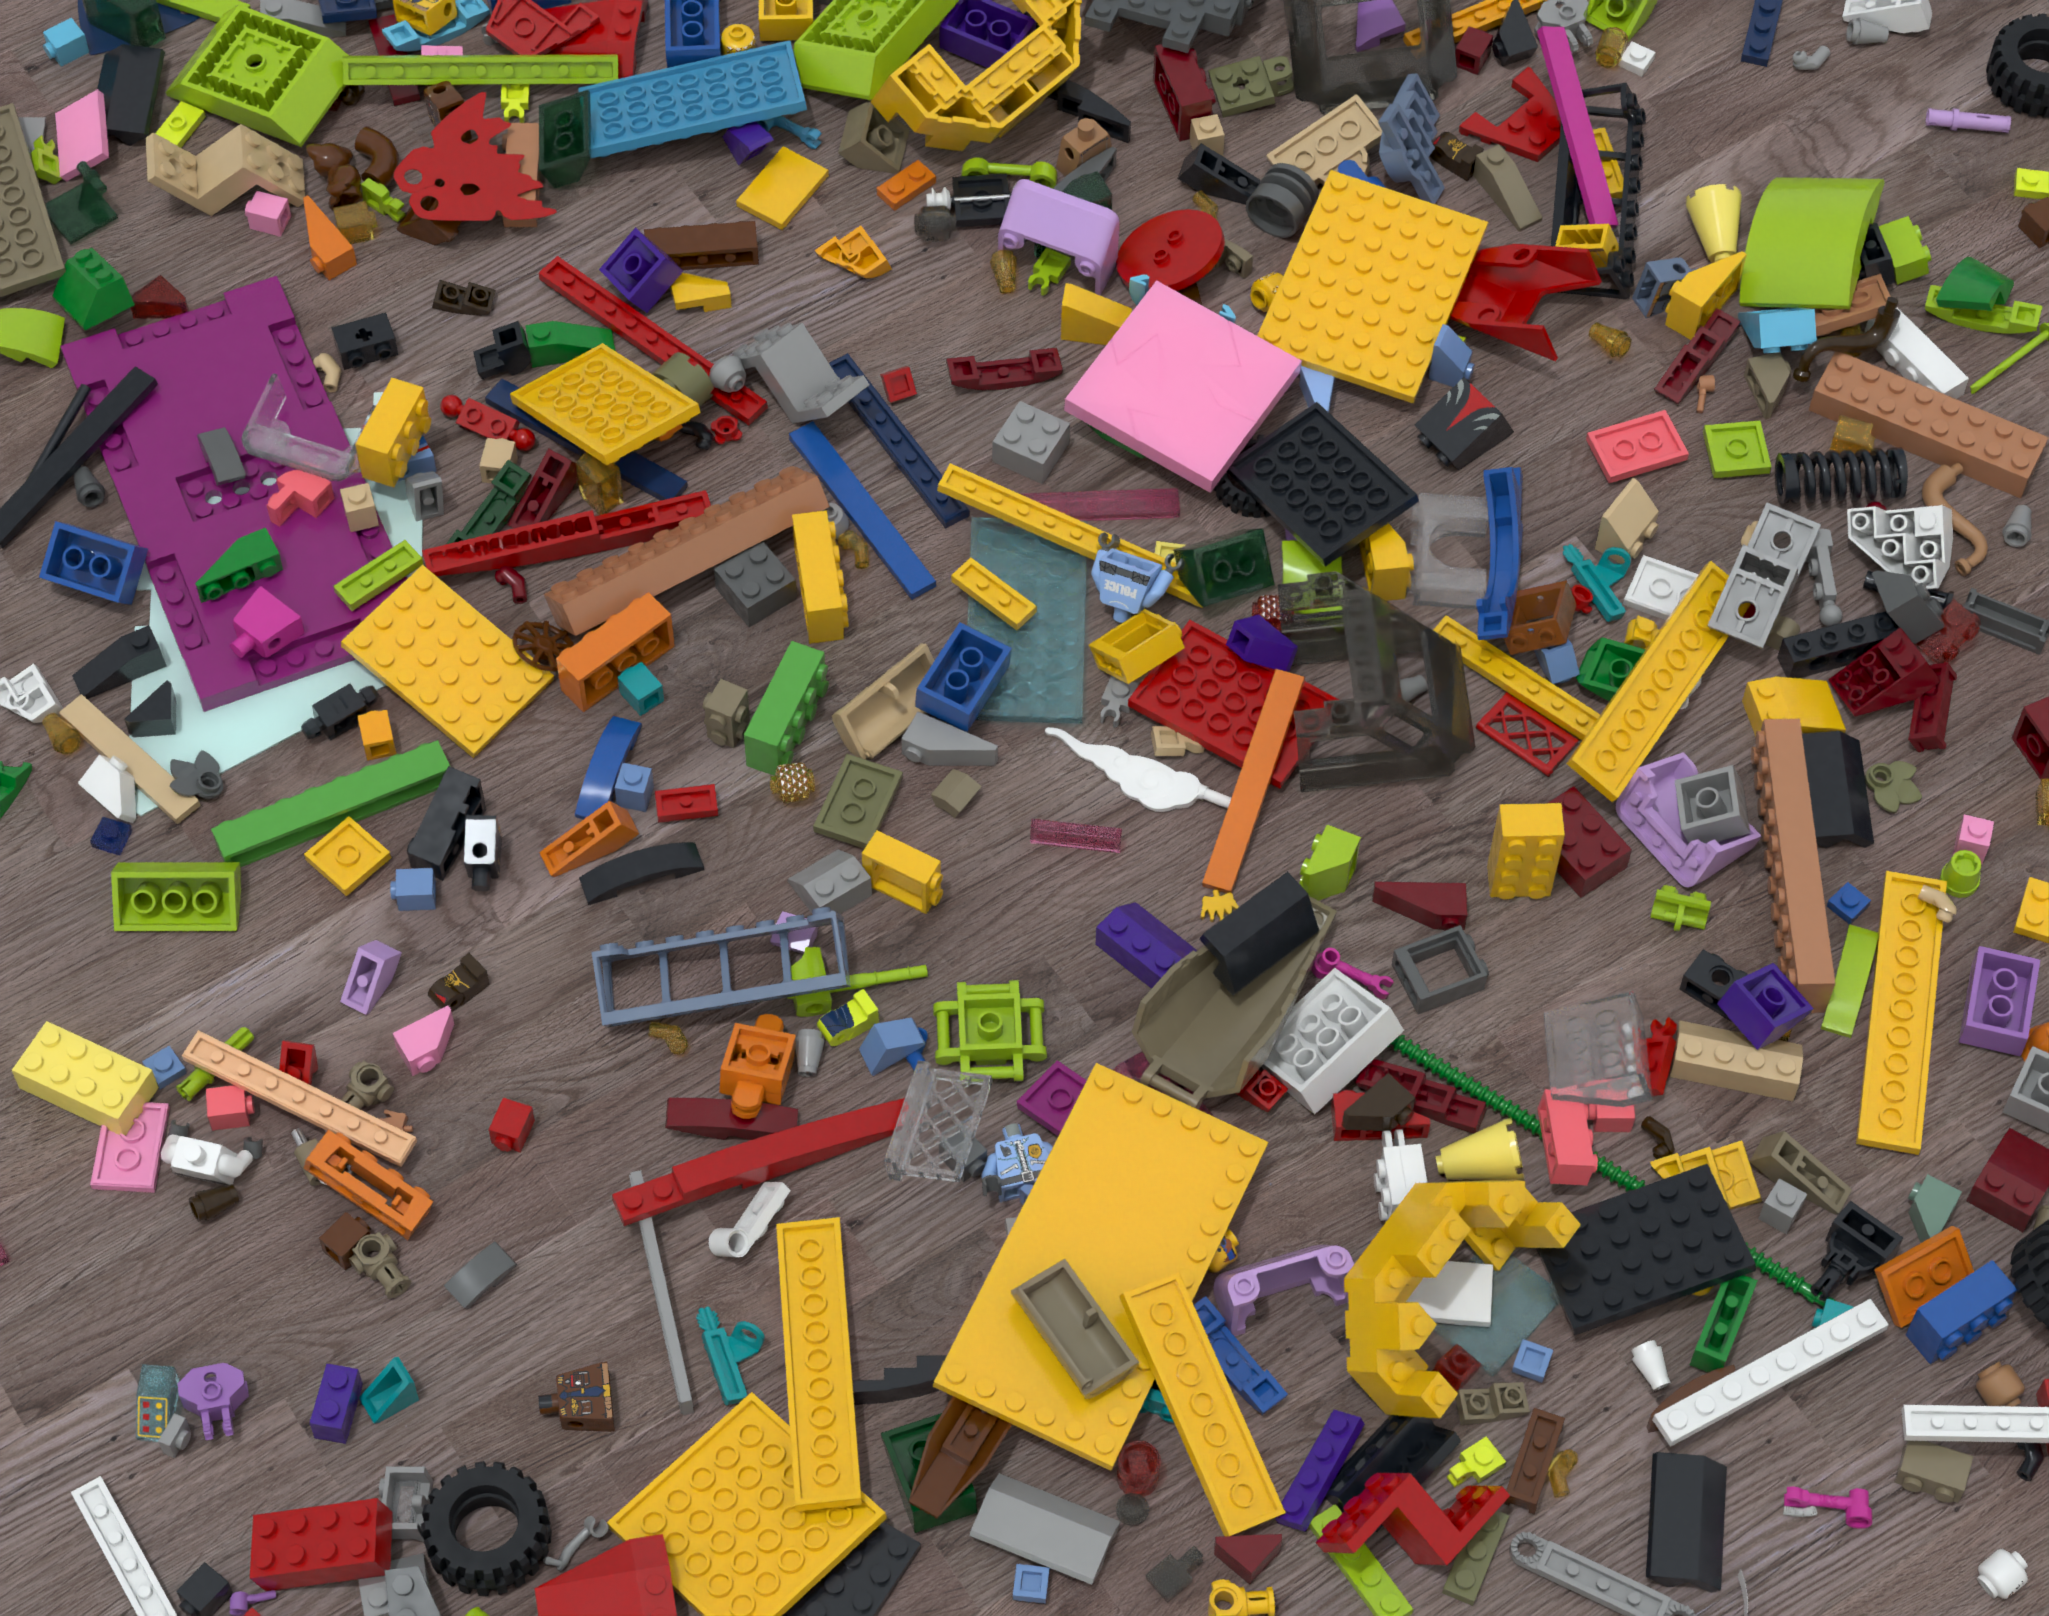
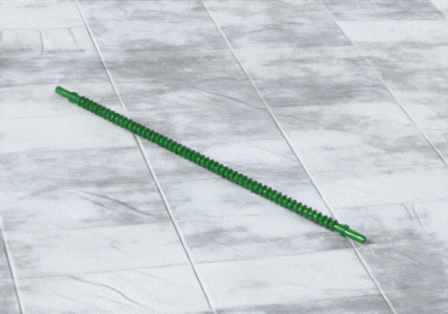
[1387,1035,1838,1307]

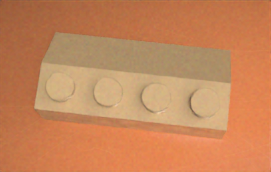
[1670,1020,1803,1101]

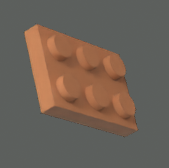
[1806,274,1891,337]

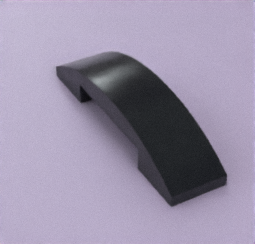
[579,842,704,905]

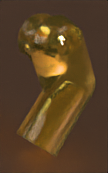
[1192,191,1219,220]
[838,530,869,569]
[648,1022,688,1055]
[1547,1449,1578,1498]

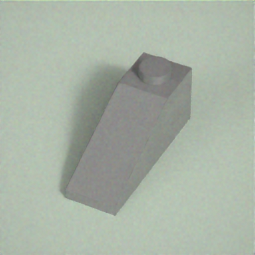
[260,0,346,37]
[901,712,998,766]

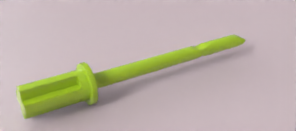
[1970,322,2049,394]

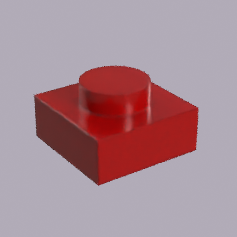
[880,366,917,403]

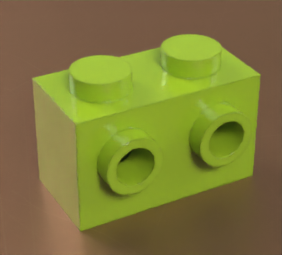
[1878,216,1932,284]

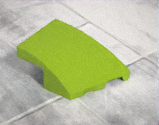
[0,308,65,368]
[1281,540,1343,630]

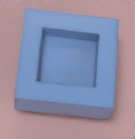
[142,1046,187,1089]
[1512,1339,1553,1383]
[1013,1564,1050,1604]

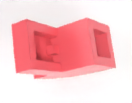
[267,469,335,527]

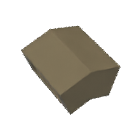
[931,769,982,818]

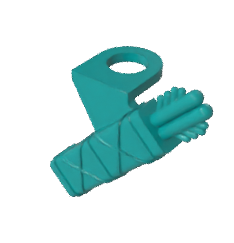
[1563,544,1631,622]
[696,1306,765,1405]

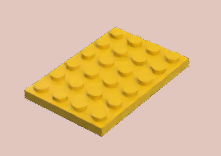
[510,343,701,465]
[341,565,554,758]

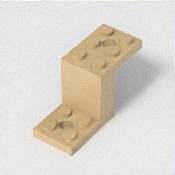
[146,124,305,216]

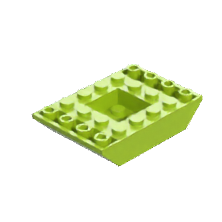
[793,0,959,100]
[165,5,349,147]

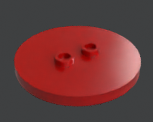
[1116,209,1225,291]

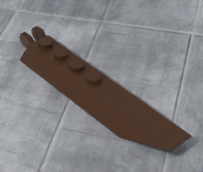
[908,1396,1013,1518]

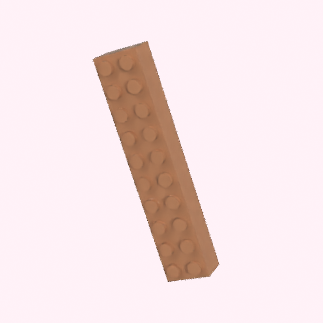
[544,466,830,636]
[1751,719,1836,1013]

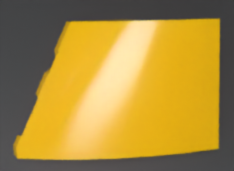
[1650,1140,1762,1209]

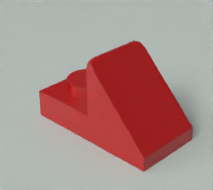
[279,1040,318,1085]

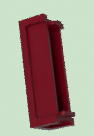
[1908,662,1957,752]

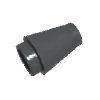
[73,466,105,507]

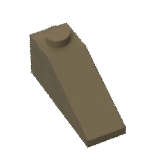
[1473,144,1543,232]
[1749,1131,1852,1215]

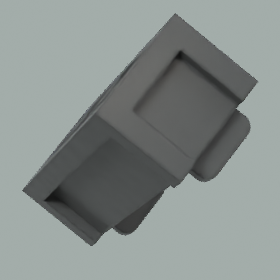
[1957,588,2049,655]

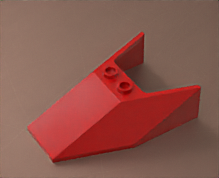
[1450,244,1602,362]

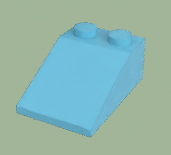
[1738,308,1817,353]

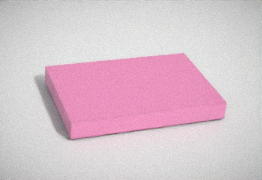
[55,89,109,182]
[90,1102,170,1193]

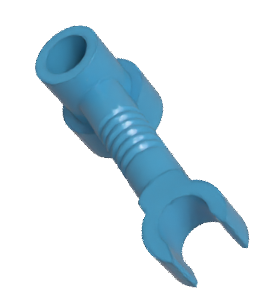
[756,116,822,149]

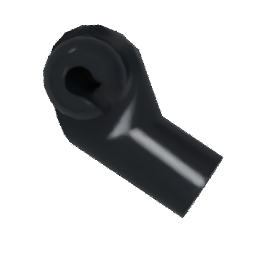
[2016,1442,2044,1481]

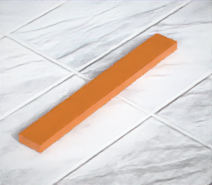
[1202,669,1305,893]

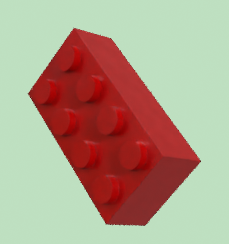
[250,1498,393,1592]

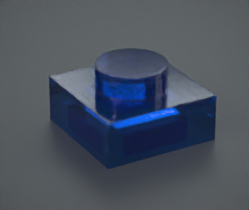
[90,817,132,856]

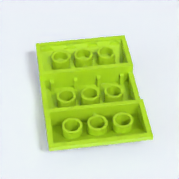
[1739,177,1885,309]

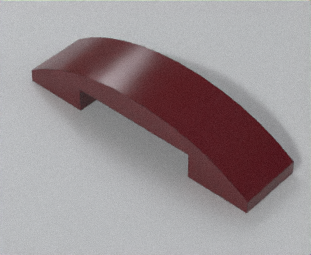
[946,348,1063,390]

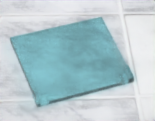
[1433,1254,1560,1377]

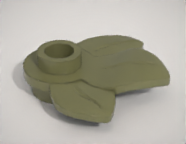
[1865,761,1922,813]

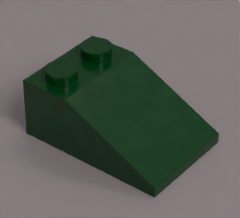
[881,1413,977,1533]

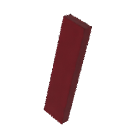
[368,14,421,106]

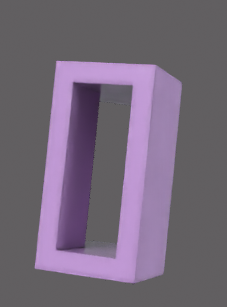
[770,911,818,954]

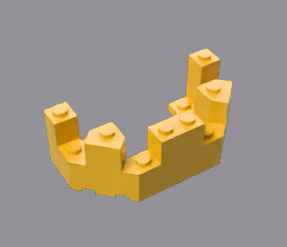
[871,0,1082,151]
[1344,1180,1581,1419]

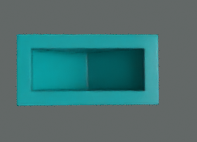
[359,1357,419,1424]

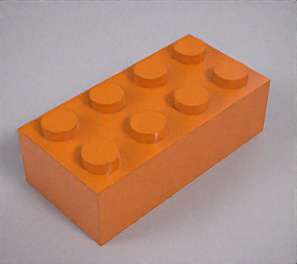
[556,592,675,712]

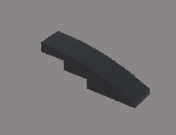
[1047,79,1131,143]
[853,1355,947,1405]

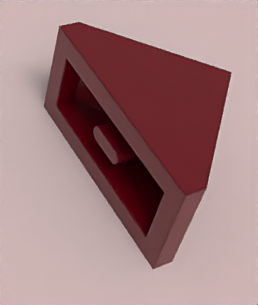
[1214,1534,1282,1585]

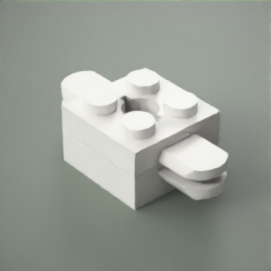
[1374,1129,1427,1222]

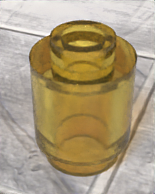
[1595,27,1628,68]

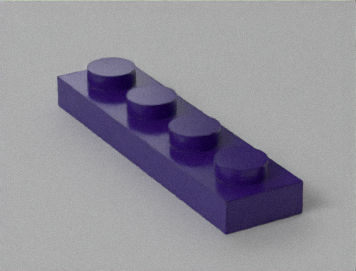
[1275,1409,1365,1532]

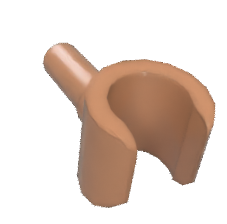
[1696,375,1715,413]

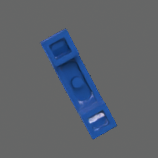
[575,716,642,819]
[1194,1296,1288,1415]

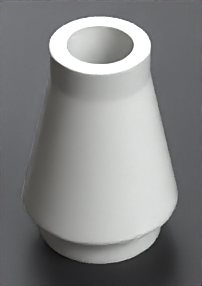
[1631,1340,1671,1391]

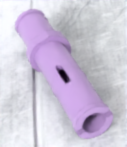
[1926,108,2011,134]

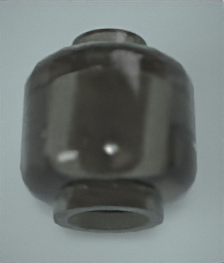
[914,205,956,242]

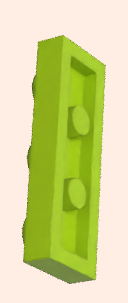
[333,540,424,611]

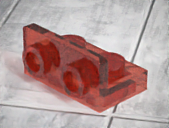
[1915,599,1981,664]

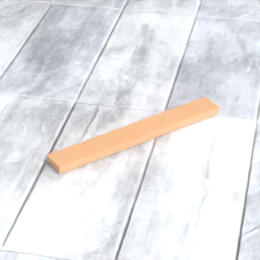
[182,1030,417,1167]

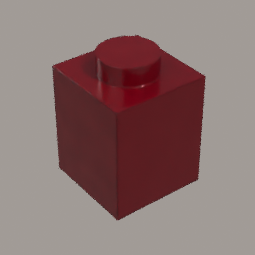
[1453,26,1493,75]

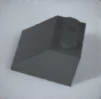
[1871,570,1945,644]

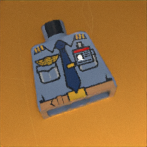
[1632,257,1697,318]

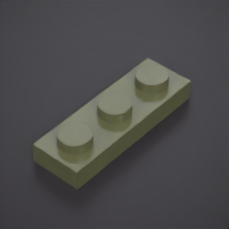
[1442,1510,1510,1606]

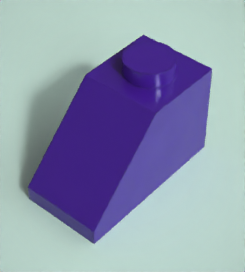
[722,121,774,165]

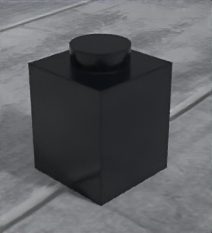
[176,1562,233,1616]

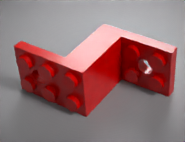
[1315,1473,1510,1566]

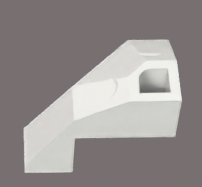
[1847,505,1953,590]

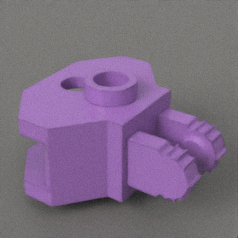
[177,1363,249,1440]

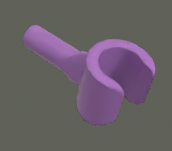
[229,1590,276,1616]

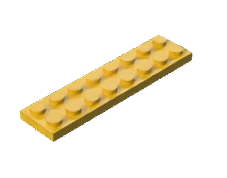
[1119,1272,1286,1536]

